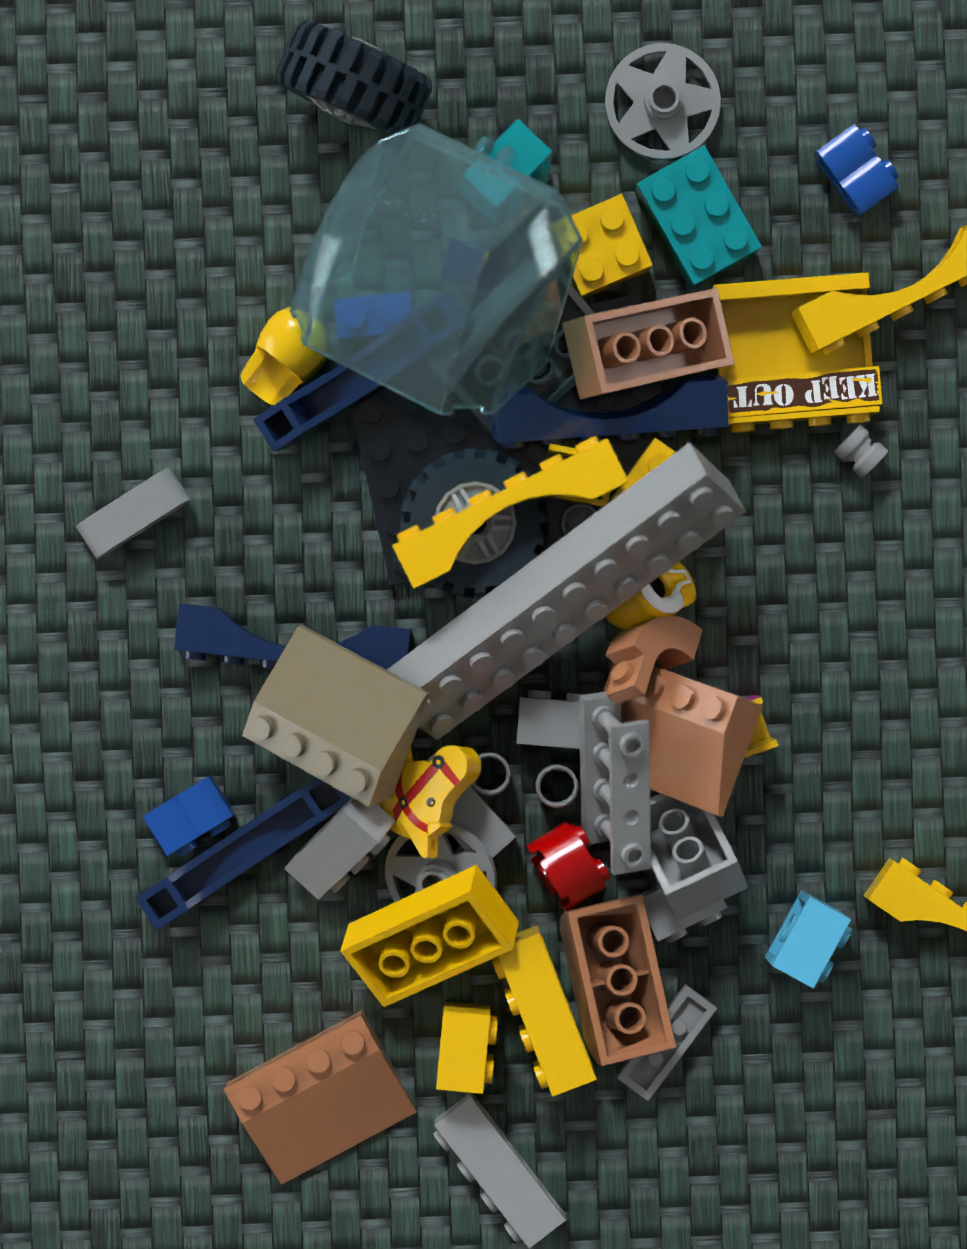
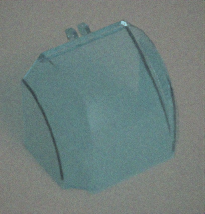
[290,123,583,415]

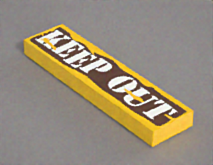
[726,366,882,418]

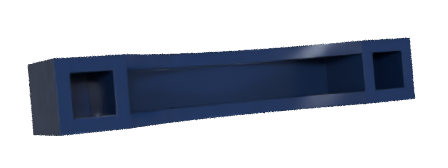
[253,291,475,452]
[489,374,728,448]
[174,603,411,670]
[135,777,352,930]

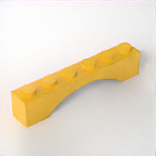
[791,224,967,355]
[392,436,629,589]
[863,857,967,932]

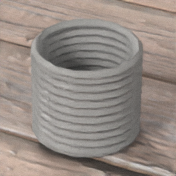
[471,752,511,796]
[535,764,578,808]

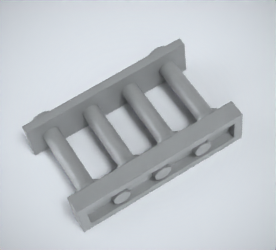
[579,691,651,875]

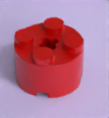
[525,822,611,912]

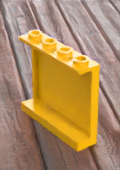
[711,272,880,433]

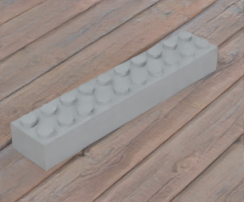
[387,442,746,740]

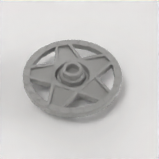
[605,43,721,160]
[385,823,497,902]

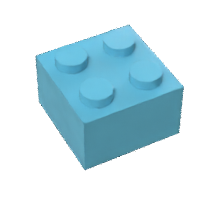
[765,890,852,989]

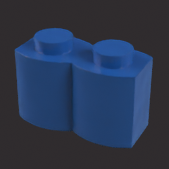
[813,124,899,217]
[143,774,236,857]

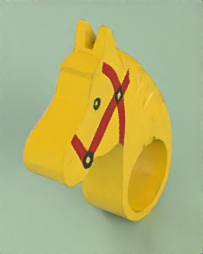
[377,745,481,858]

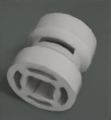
[834,424,888,478]
[561,504,596,536]

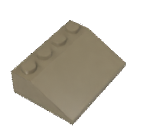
[242,625,430,807]

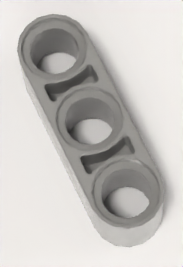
[76,467,191,559]

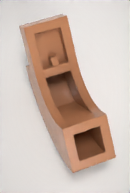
[605,615,703,704]

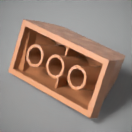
[560,894,676,1066]

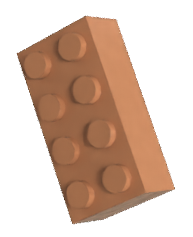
[562,288,734,400]

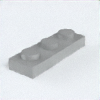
[617,984,717,1101]

